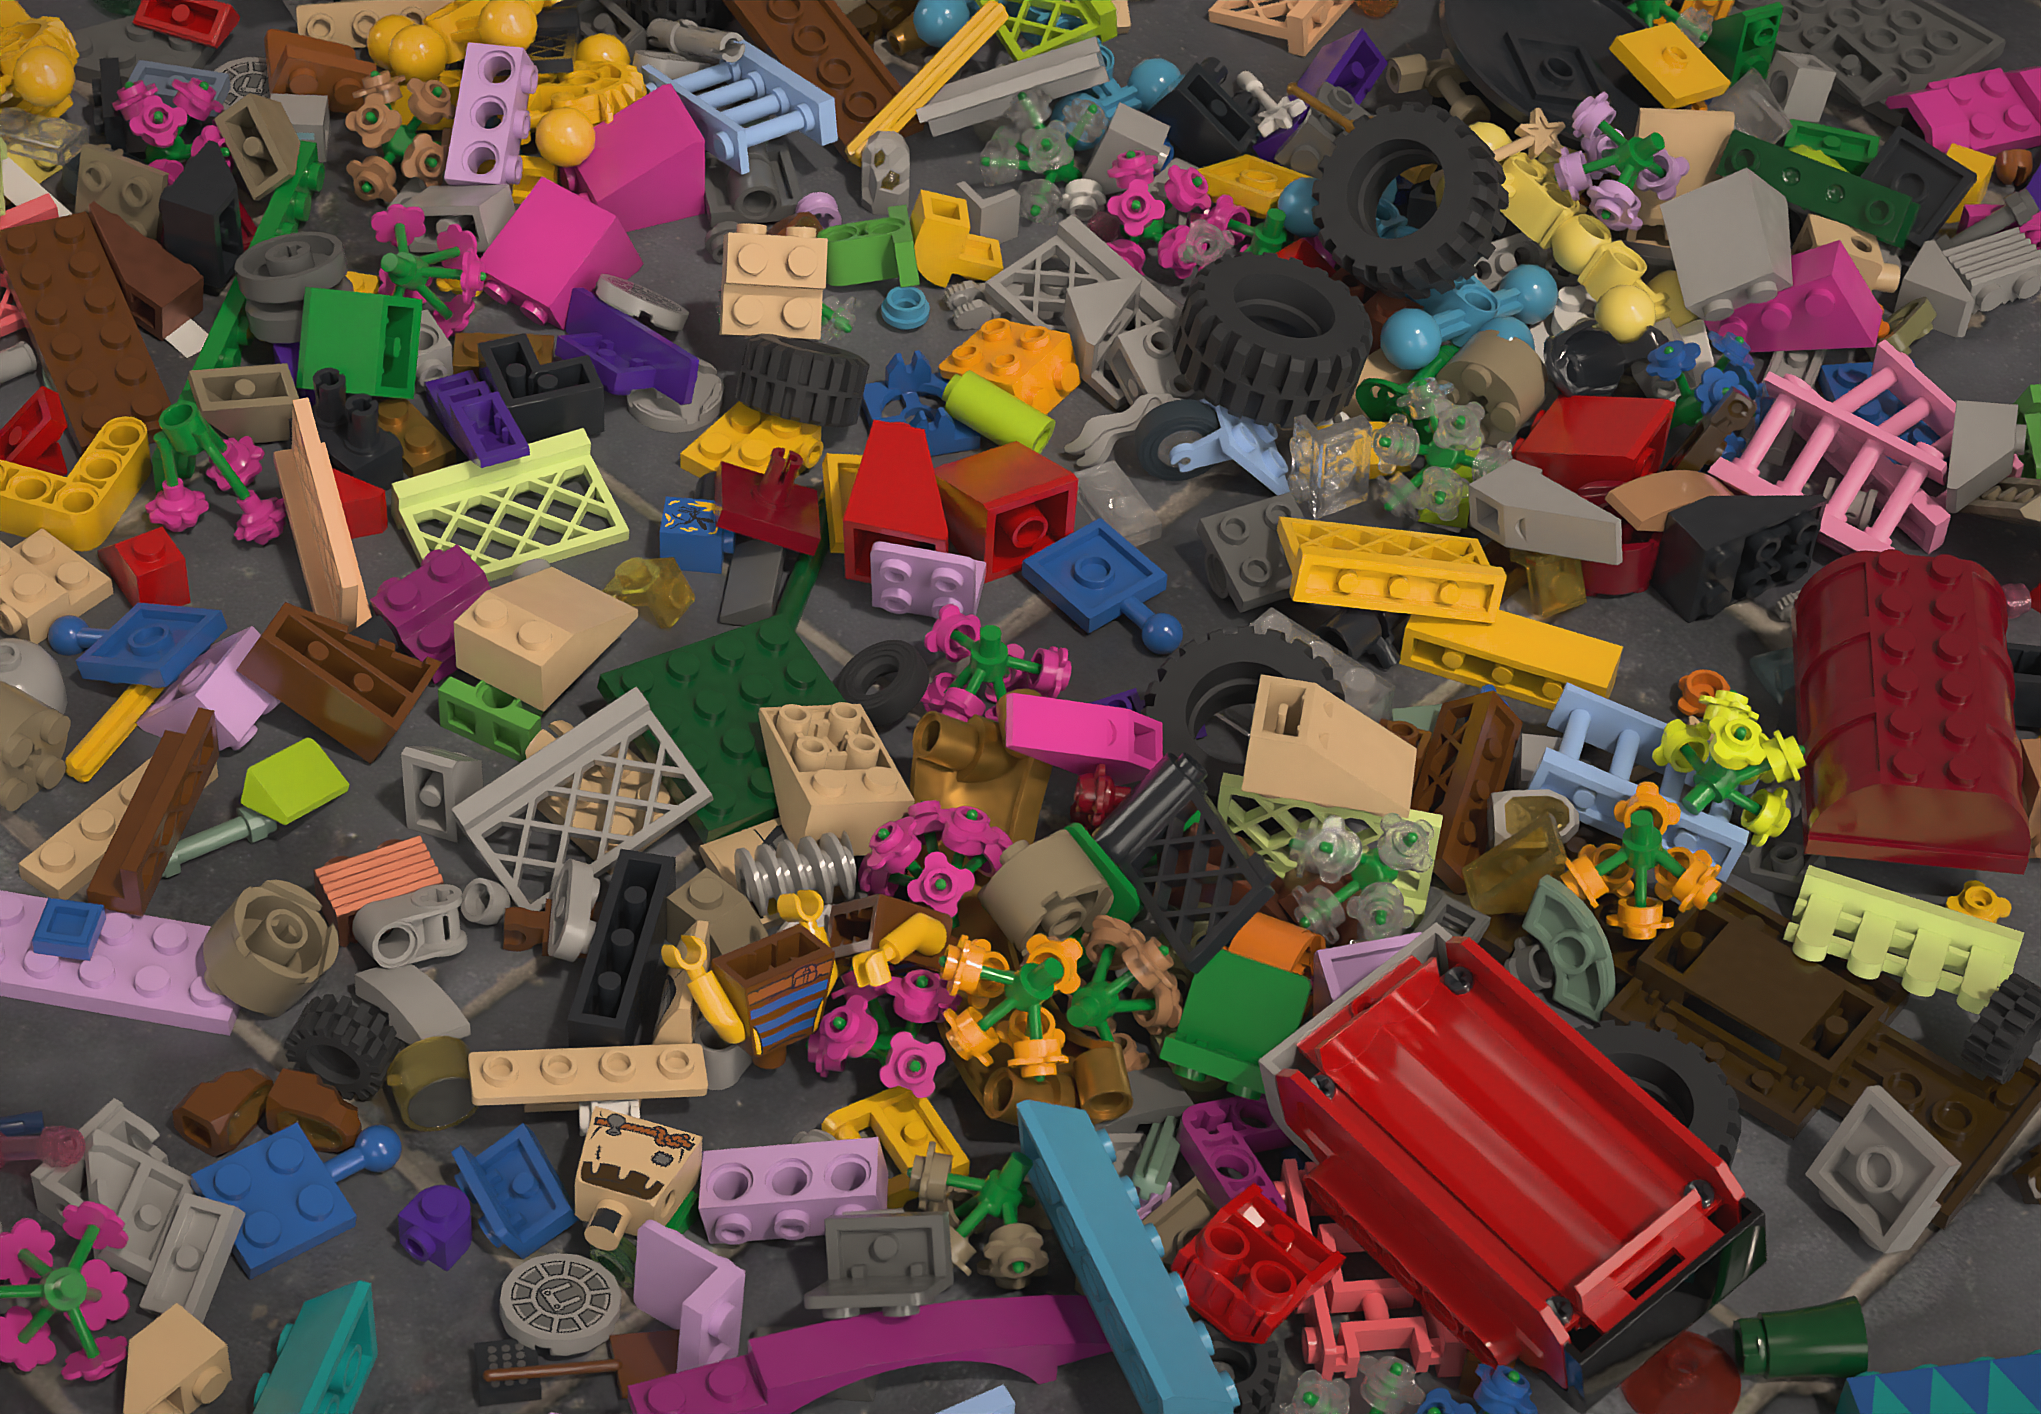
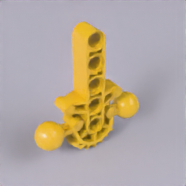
[0,16,79,114]
[389,33,647,168]

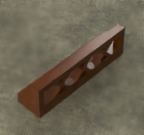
[1400,690,1523,894]
[87,707,220,917]

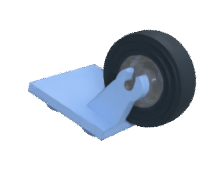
[1134,398,1290,495]

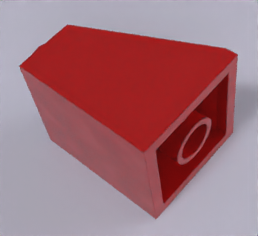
[1509,395,1675,494]
[843,419,948,583]
[934,441,1078,584]

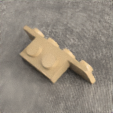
[296,0,454,48]
[468,1043,708,1112]

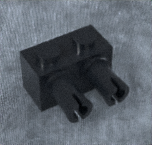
[1145,57,1260,168]
[288,368,404,492]

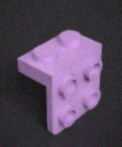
[870,541,986,619]
[633,1220,746,1373]

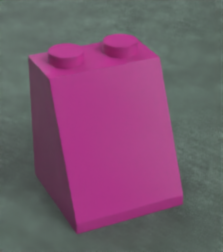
[560,83,705,232]
[479,176,644,330]

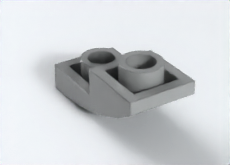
[355,964,471,1047]

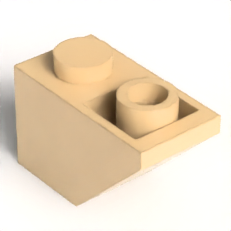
[123,1303,232,1414]

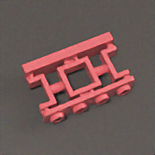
[1272,1159,1467,1385]

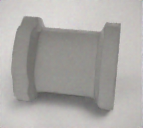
[1823,477,1878,531]

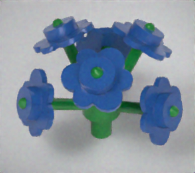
[1646,330,1776,474]

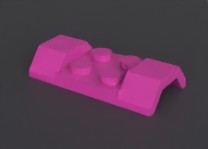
[1885,66,2041,156]

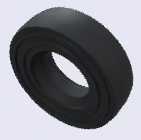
[835,640,930,727]

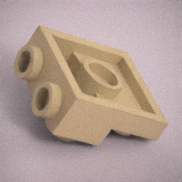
[719,224,828,341]
[0,528,113,644]

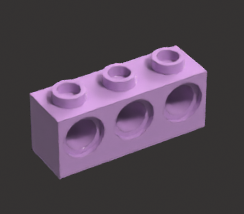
[444,42,538,194]
[698,1137,888,1245]

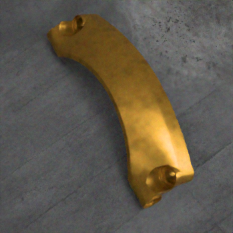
[908,689,1134,1126]

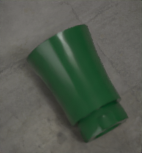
[1733,1295,1868,1379]

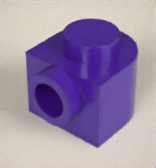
[398,1185,472,1271]

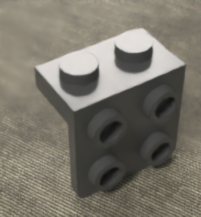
[1274,82,1376,180]
[804,1211,954,1319]

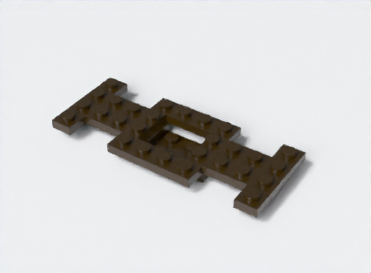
[1462,821,2041,1230]

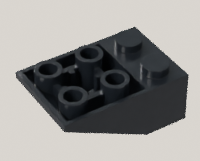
[1651,495,1827,624]

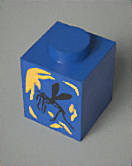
[660,496,736,574]

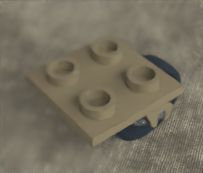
[62,143,169,245]

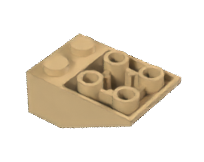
[1620,108,1735,248]
[1241,674,1417,818]
[758,702,915,856]

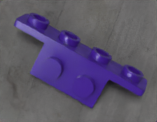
[555,287,699,405]

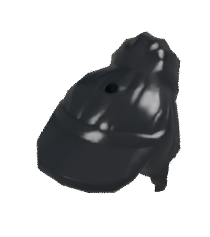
[1543,319,1669,397]

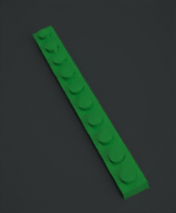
[151,140,325,495]

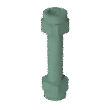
[161,805,277,879]

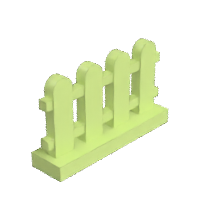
[1783,865,2024,1014]

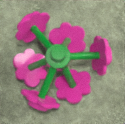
[371,204,487,338]
[0,1201,130,1381]

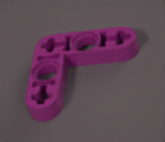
[1176,1093,1295,1213]

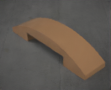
[1605,470,1735,532]

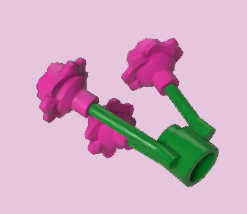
[145,401,287,545]

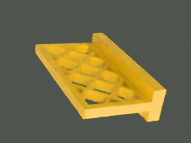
[1276,516,1507,623]

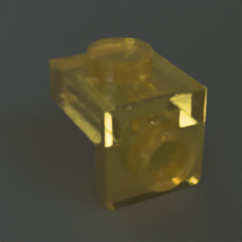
[1509,548,1587,618]
[602,557,695,628]

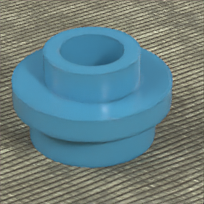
[881,286,930,330]

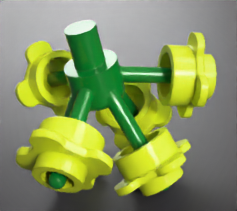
[1652,690,1807,847]

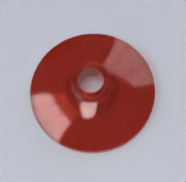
[1620,1329,1741,1414]

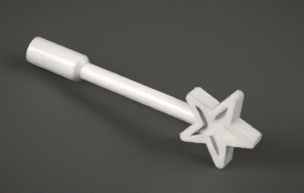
[1237,71,1307,137]

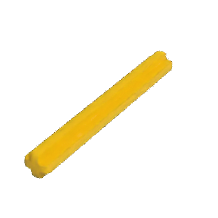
[845,0,1009,167]

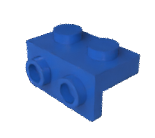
[451,1123,580,1260]

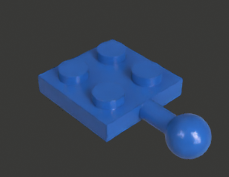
[1022,518,1183,655]
[48,603,228,688]
[191,1123,402,1280]

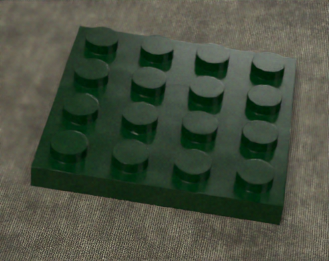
[597,613,846,844]

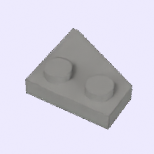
[84,1128,194,1285]

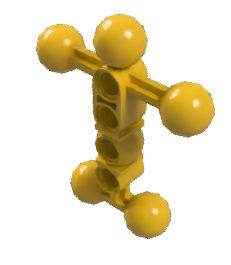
[367,0,561,82]

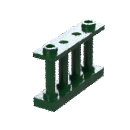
[1715,129,1921,250]

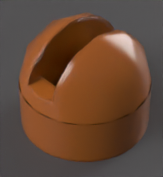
[1995,149,2033,186]

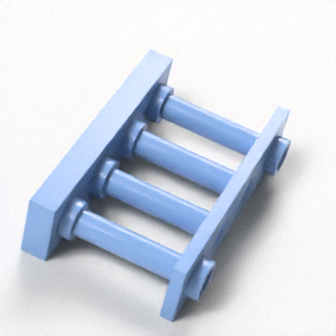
[641,39,838,175]
[1526,682,1760,882]

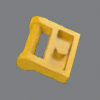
[821,1085,970,1209]

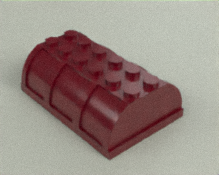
[1791,549,2031,875]

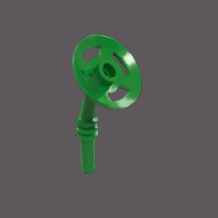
[1355,342,1461,445]

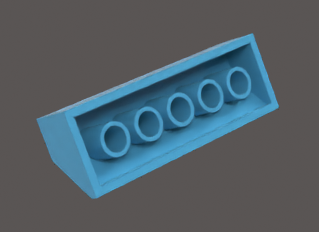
[1016,1099,1240,1414]

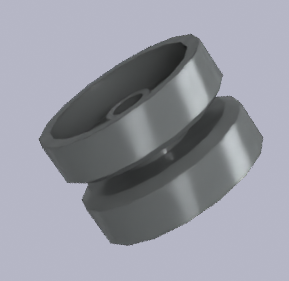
[235,232,354,343]

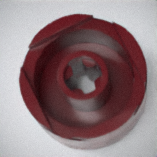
[1556,480,1663,596]

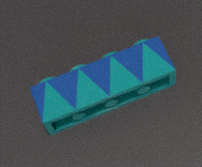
[1835,1349,2041,1414]

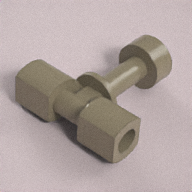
[1386,48,1491,126]

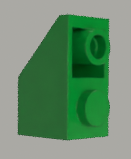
[1702,2,1784,89]

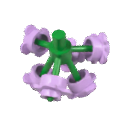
[1554,92,1690,231]

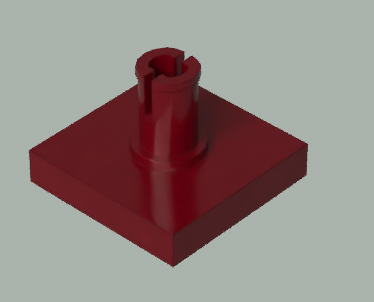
[714,447,821,556]

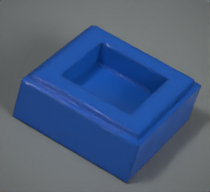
[32,897,106,961]

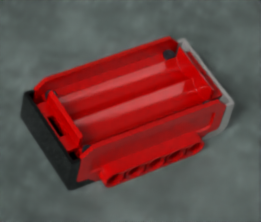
[1258,922,1767,1414]

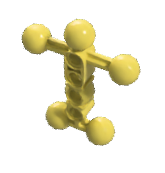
[1435,122,1698,344]

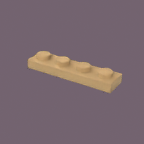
[18,757,218,900]

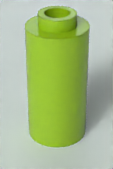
[942,370,1056,454]

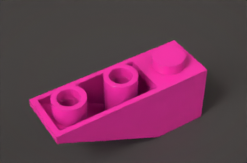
[1005,693,1163,786]

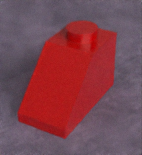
[97,526,191,607]

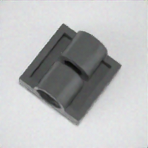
[705,127,803,228]
[1196,492,1305,613]

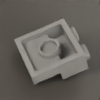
[1805,1085,1962,1254]

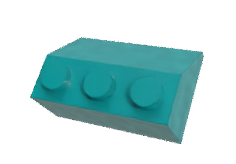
[253,1280,378,1414]

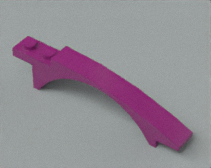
[628,1295,1112,1414]

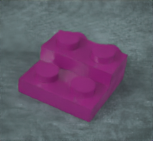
[370,544,492,684]

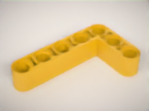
[0,416,152,552]

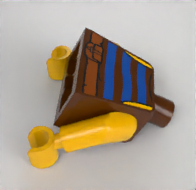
[661,890,838,1069]
[827,894,960,988]

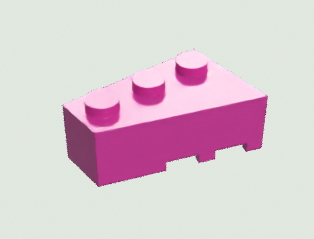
[1702,240,1883,352]

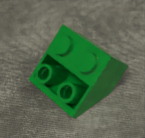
[296,287,423,399]

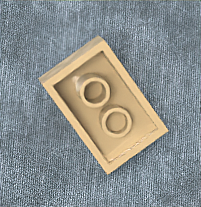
[454,567,638,712]

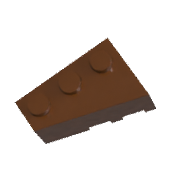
[236,602,442,764]

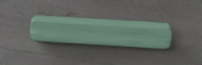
[1131,1115,1180,1201]

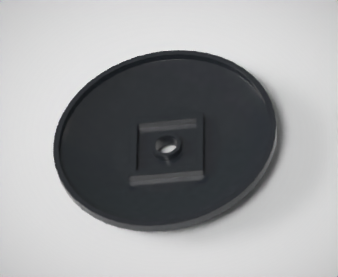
[1439,0,1692,154]

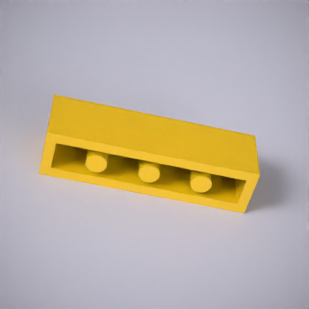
[1399,610,1623,710]

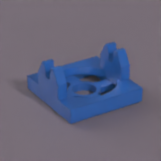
[861,350,981,456]

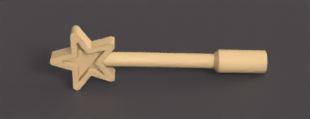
[1430,107,1566,190]

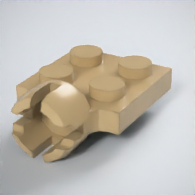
[525,720,685,875]

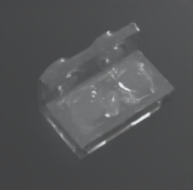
[1288,414,1373,519]

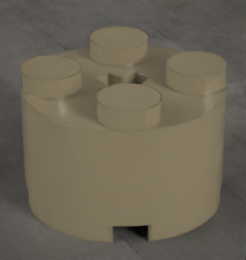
[1429,330,1548,446]
[0,681,71,812]
[977,829,1114,957]
[203,880,339,1017]

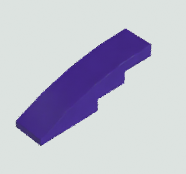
[425,370,530,468]

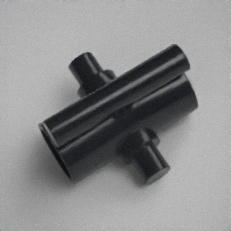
[1306,606,1411,669]

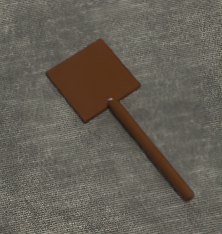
[483,1329,680,1399]

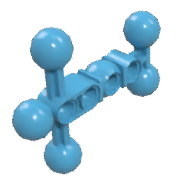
[913,0,1181,151]
[1277,177,1558,370]

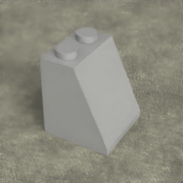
[1660,168,1793,321]

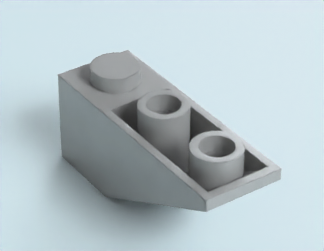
[1468,459,1623,565]

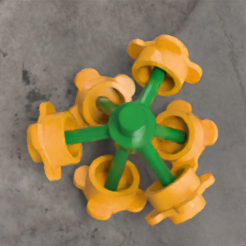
[1560,781,1722,940]
[939,933,1083,1082]

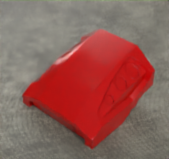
[1171,1183,1346,1344]

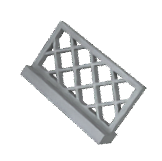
[916,37,1110,137]
[985,214,1182,409]
[451,686,713,911]

